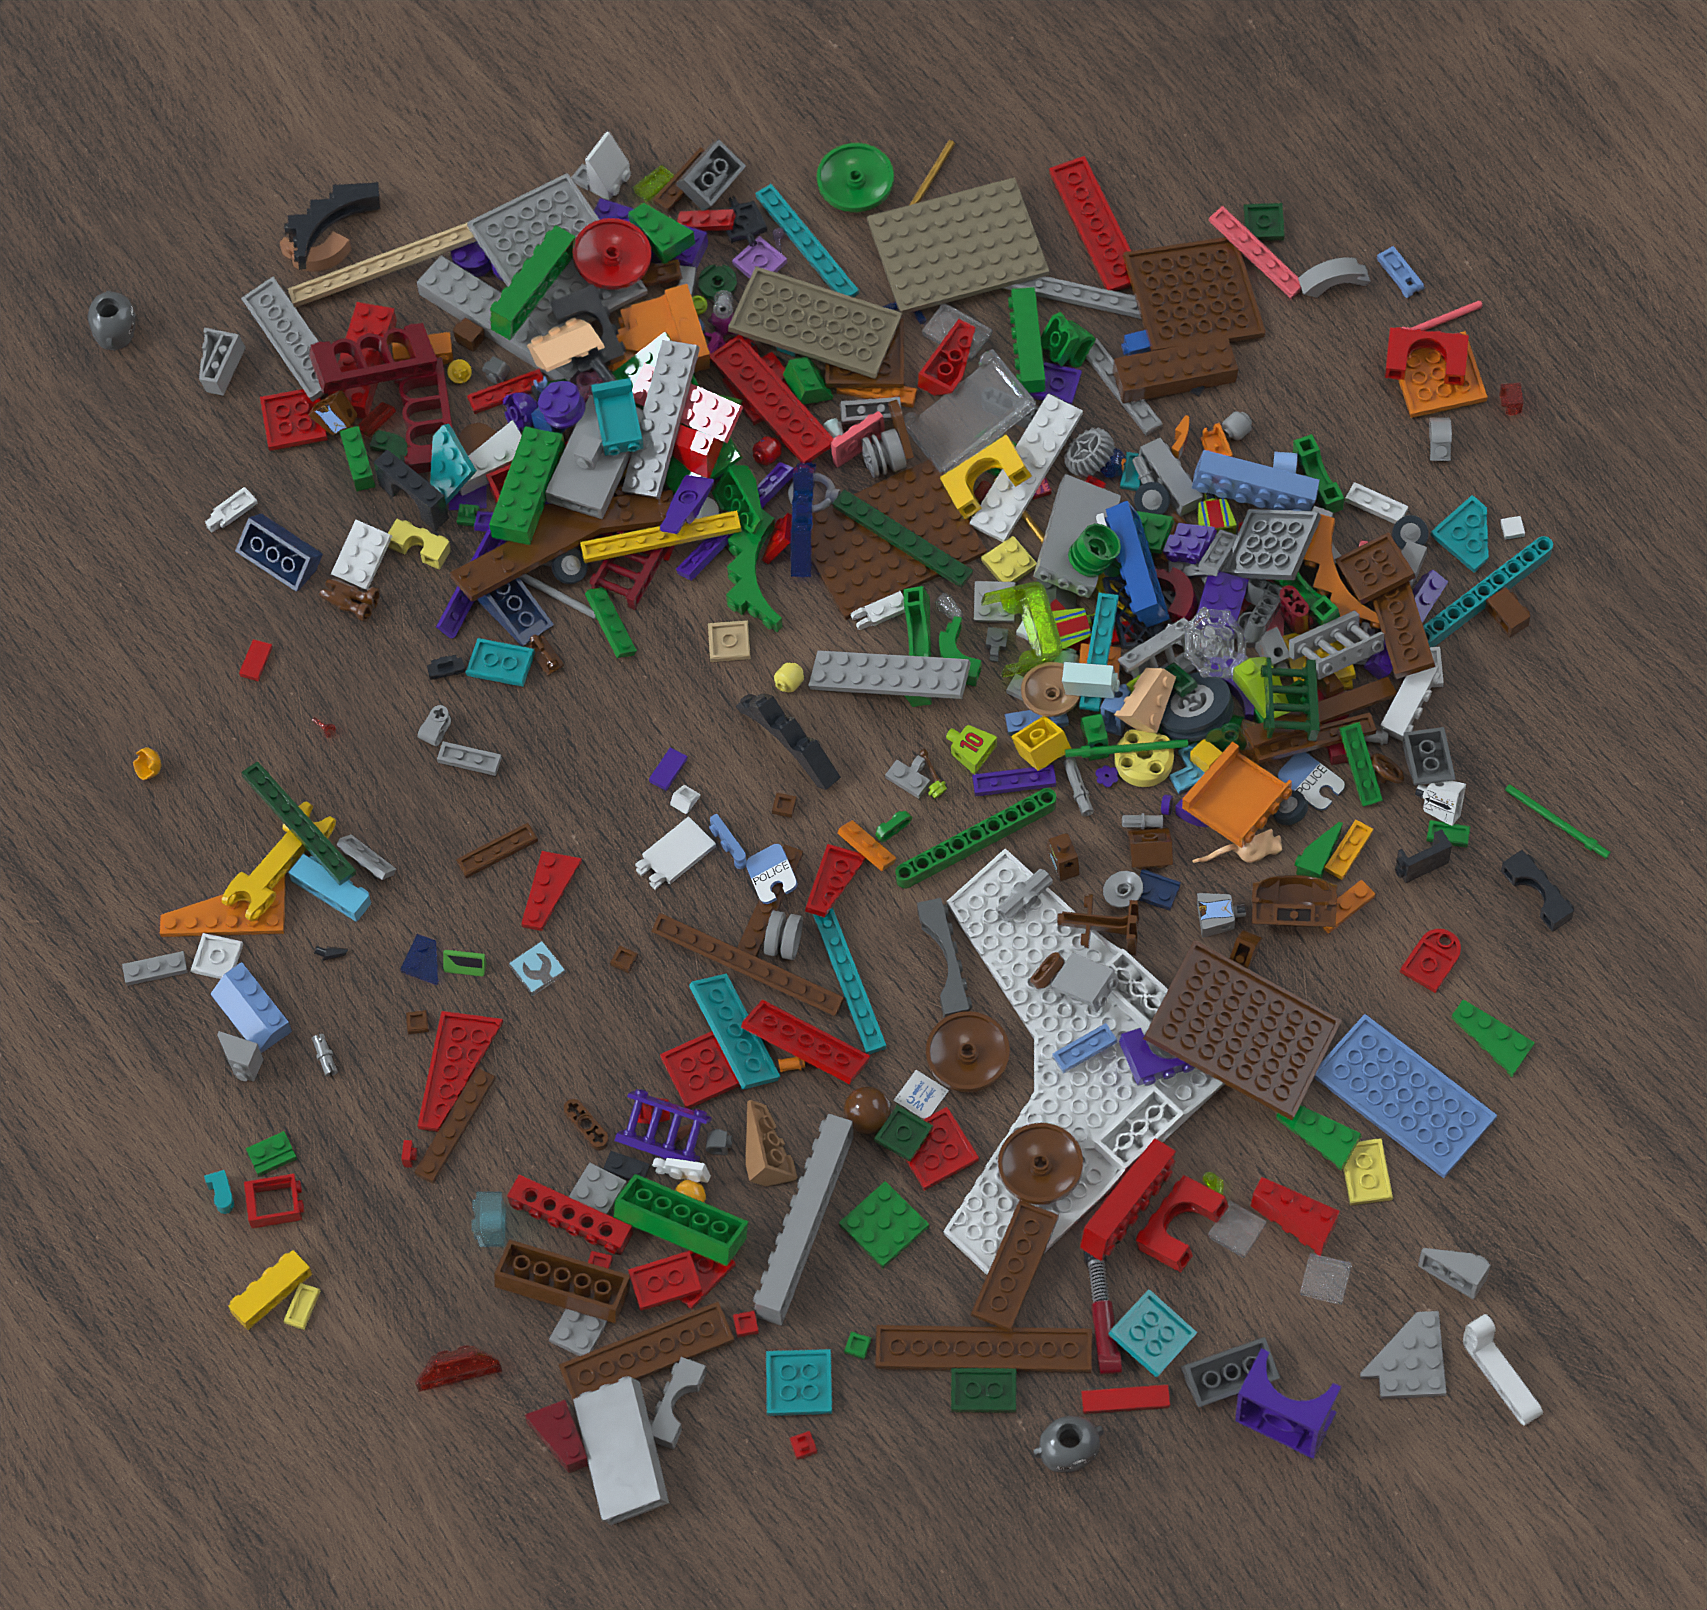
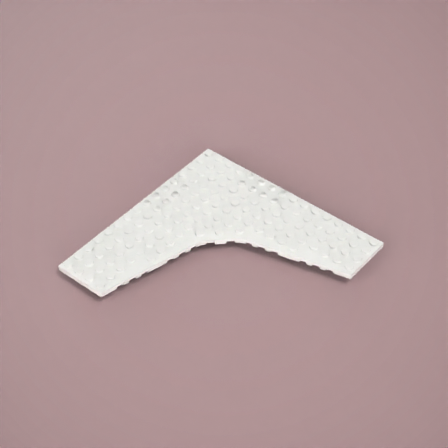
[944,849,1224,1275]

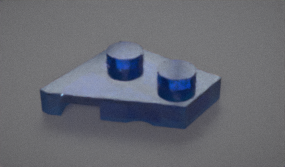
[400,934,439,985]

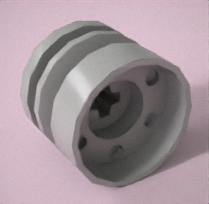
[861,429,906,478]

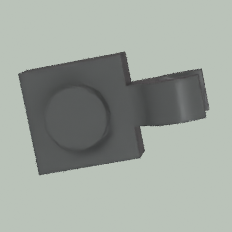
[986,627,1008,662]

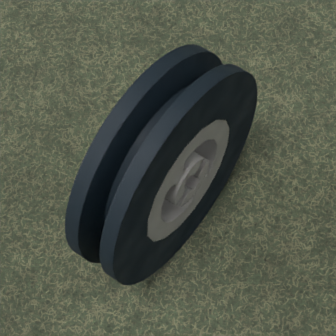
[1160,673,1234,742]

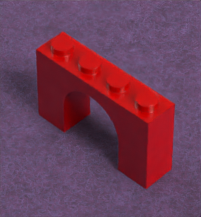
[1385,327,1469,386]
[1135,1175,1229,1272]

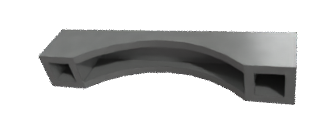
[917,898,972,1018]

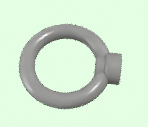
[788,473,841,513]

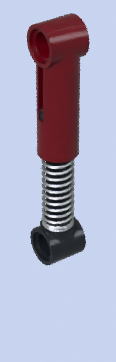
[1083,1250,1122,1375]

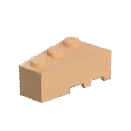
[1114,668,1176,733]

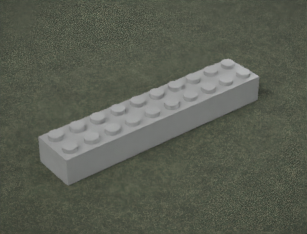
[417,256,585,386]
[753,1114,854,1326]

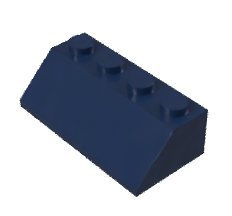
[235,514,323,592]

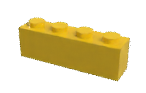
[228,1250,312,1330]

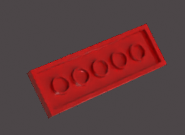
[741,999,870,1084]

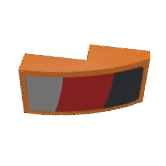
[1171,415,1189,460]

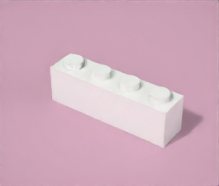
[1381,664,1441,741]

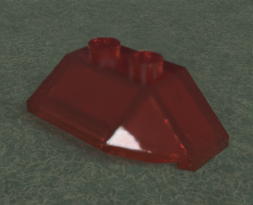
[415,1345,502,1392]

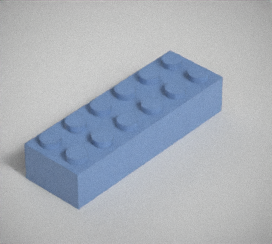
[1191,450,1319,511]

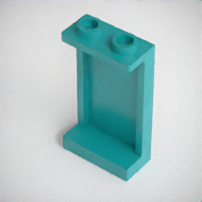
[591,378,644,456]

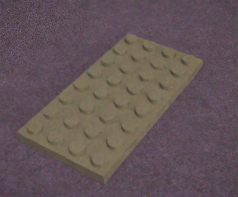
[728,266,902,379]

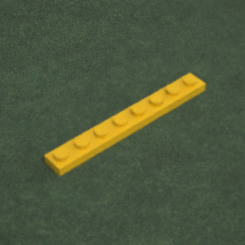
[580,511,741,563]

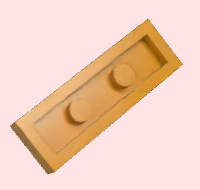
[1324,819,1374,880]

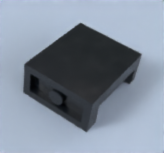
[1395,829,1452,884]

